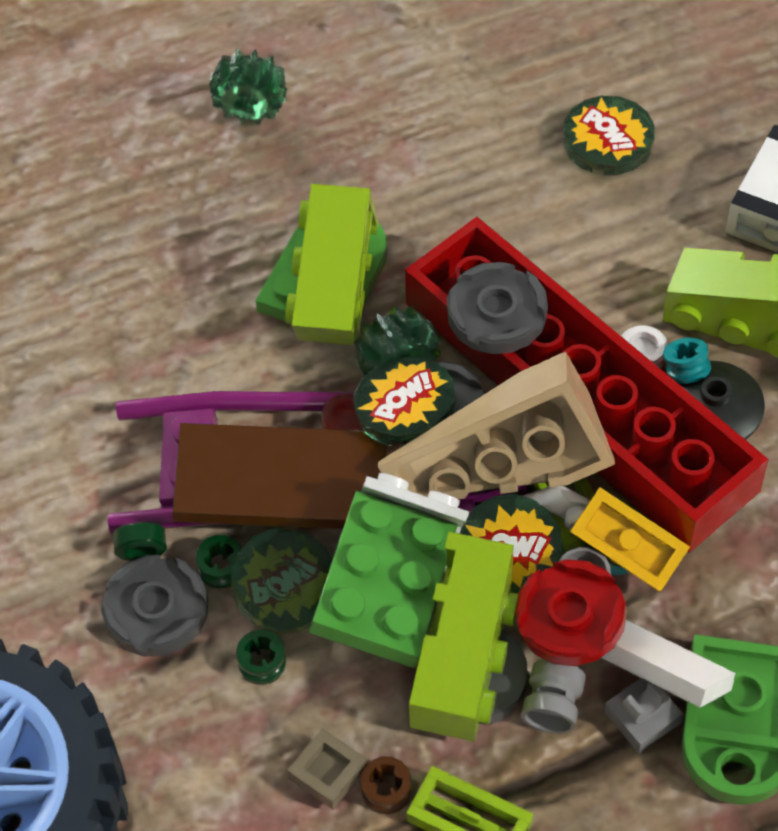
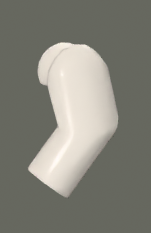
[516,486,590,531]

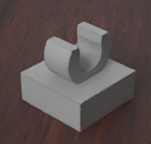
[604,678,683,753]

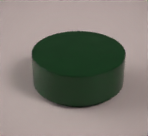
[113,522,167,561]

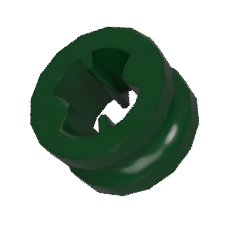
[195,535,245,589]
[236,629,287,685]

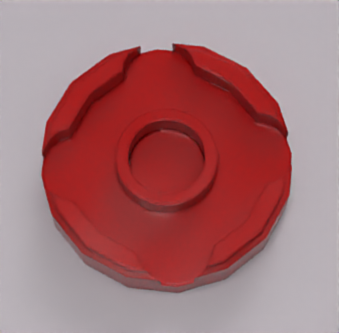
[515,559,627,666]

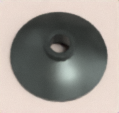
[678,361,765,440]

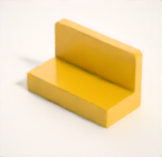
[569,487,690,592]

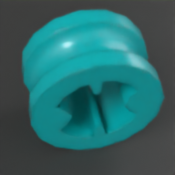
[663,338,711,384]

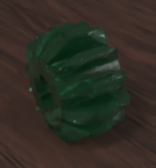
[209,48,287,125]
[353,306,441,382]

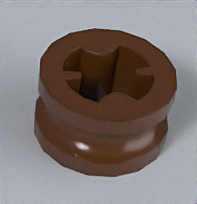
[361,756,412,814]

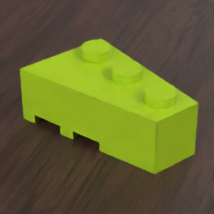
[285,183,378,346]
[662,247,778,357]
[409,531,518,742]

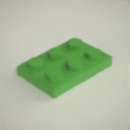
[309,490,458,668]

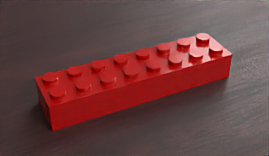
[405,216,769,553]

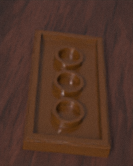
[172,423,387,529]

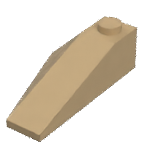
[378,351,615,500]

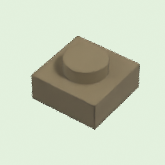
[287,728,367,810]

